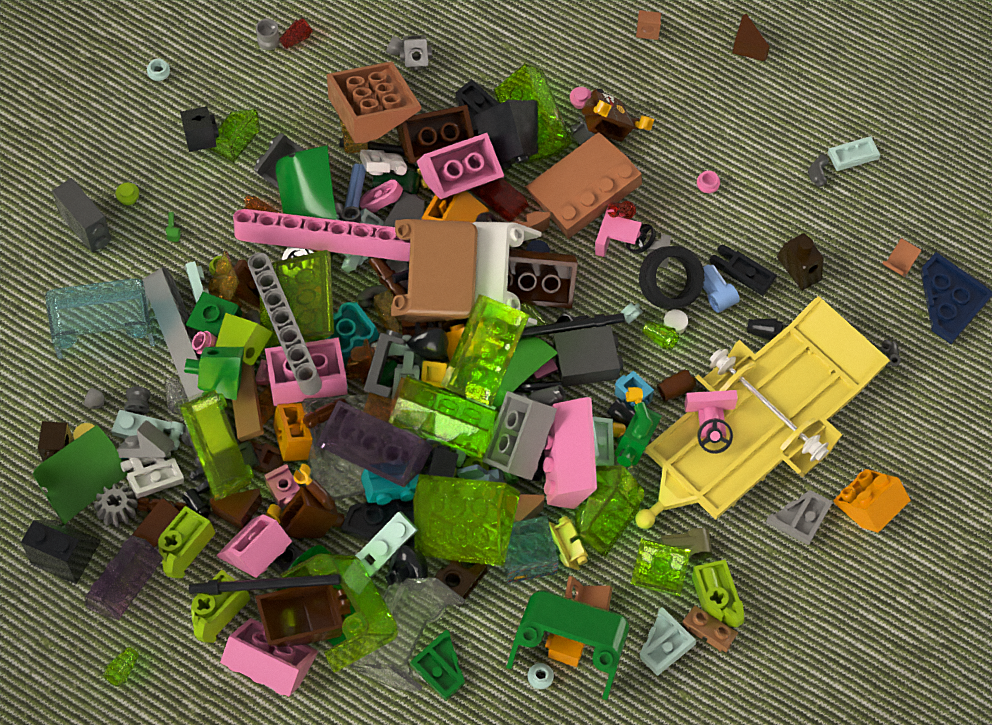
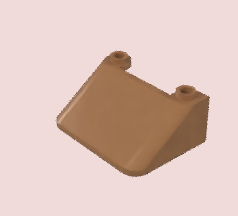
[391,219,478,323]

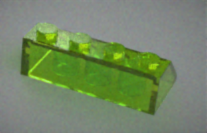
[494,63,572,164]
[440,294,530,407]
[388,375,499,459]

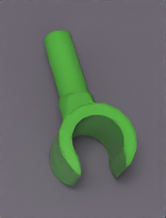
[166,212,181,242]

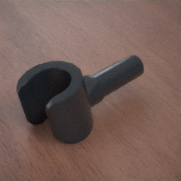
[555,314,589,333]

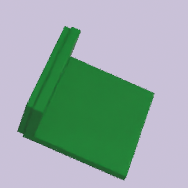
[186,292,243,338]

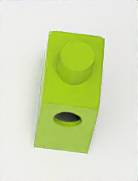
[215,313,273,366]

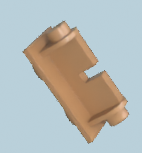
[682,605,738,653]

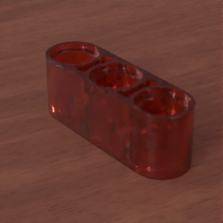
[470,178,529,222]

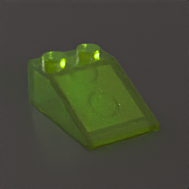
[580,465,644,556]

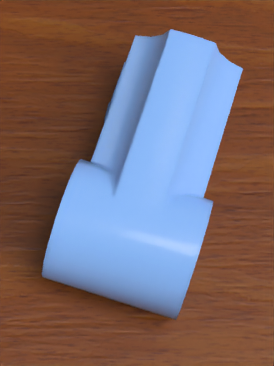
[703,264,740,313]

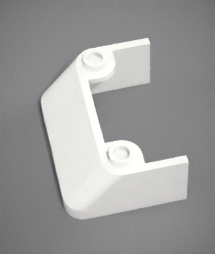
[467,222,541,330]

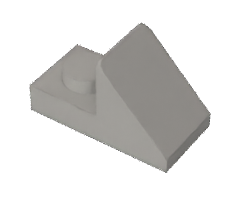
[117,420,175,458]

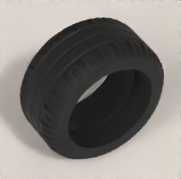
[638,246,705,309]

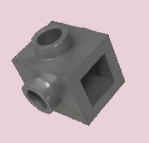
[399,35,432,70]

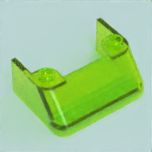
[174,388,254,501]
[280,554,399,673]

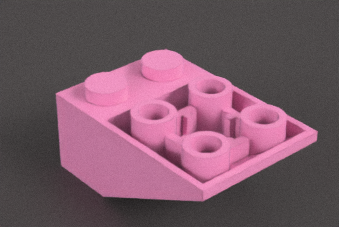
[216,514,292,578]

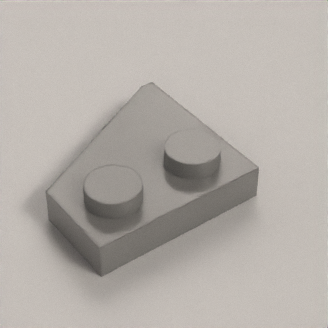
[766,490,833,546]

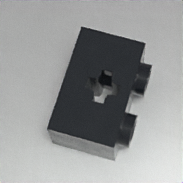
[180,106,219,152]

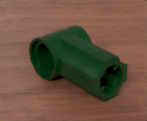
[372,170,422,195]

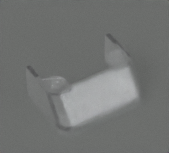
[350,578,465,691]

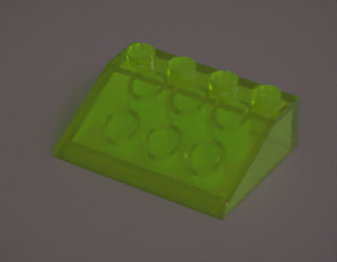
[260,250,334,355]
[413,474,520,566]

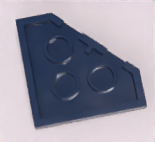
[921,252,992,345]

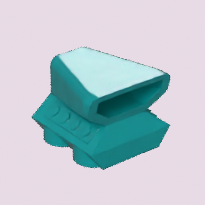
[313,302,380,370]

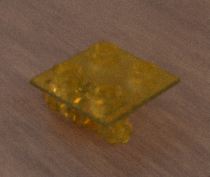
[208,250,242,309]

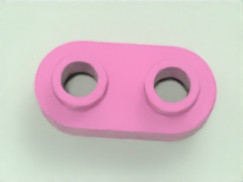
[359,180,403,213]

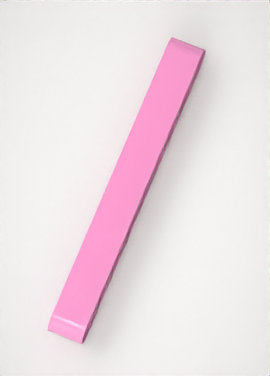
[233,209,410,262]

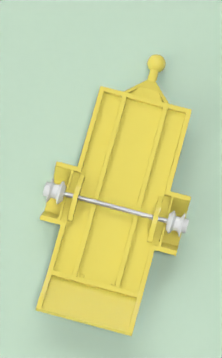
[635,296,890,529]

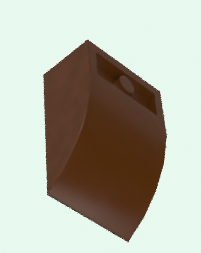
[255,585,351,647]

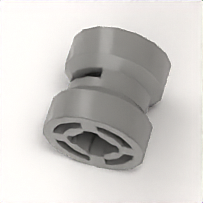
[256,19,280,50]

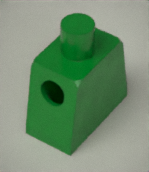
[184,347,244,400]

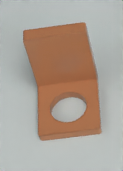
[636,10,661,40]
[882,238,921,277]
[565,576,613,611]

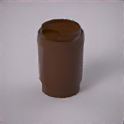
[657,369,697,402]

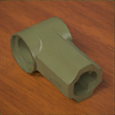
[660,528,713,560]

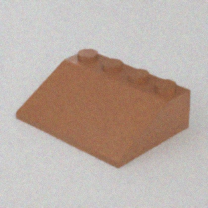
[327,61,421,144]
[525,132,642,239]

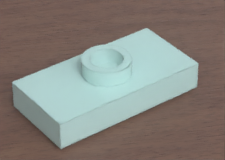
[828,136,880,171]

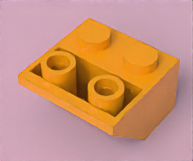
[422,191,489,223]
[833,469,911,533]

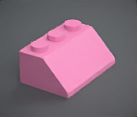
[417,133,504,200]
[265,337,348,406]
[220,618,318,697]

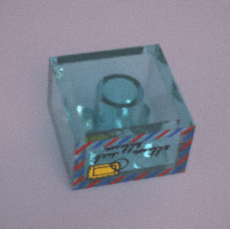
[497,516,559,583]

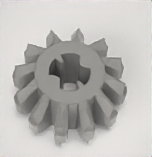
[94,483,138,528]

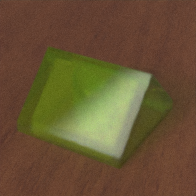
[208,109,260,163]
[630,538,691,597]

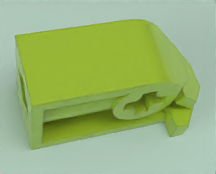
[158,506,216,578]
[692,559,744,627]
[191,570,251,643]

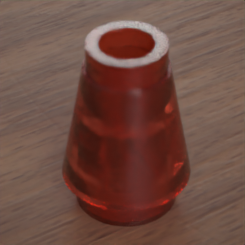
[279,18,313,49]

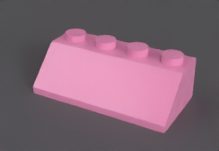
[543,397,597,509]

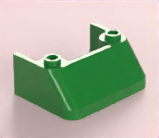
[506,590,630,700]

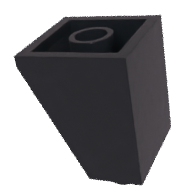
[474,100,538,171]
[21,520,101,584]

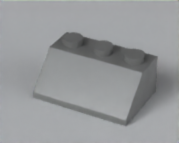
[482,391,557,480]

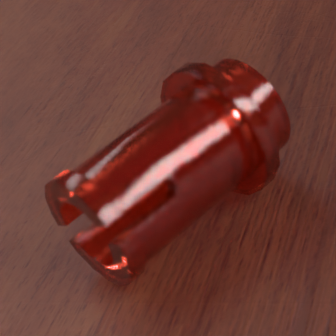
[607,201,636,219]

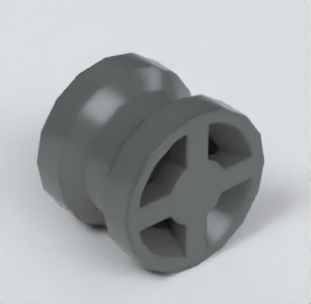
[124,387,151,415]

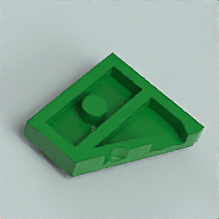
[410,629,465,701]

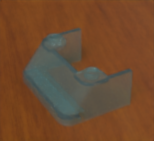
[45,279,155,359]

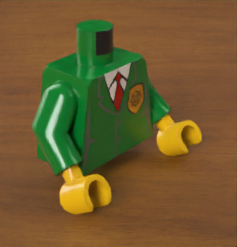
[613,387,662,467]

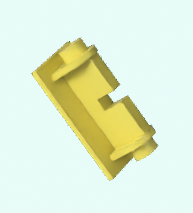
[547,516,588,570]

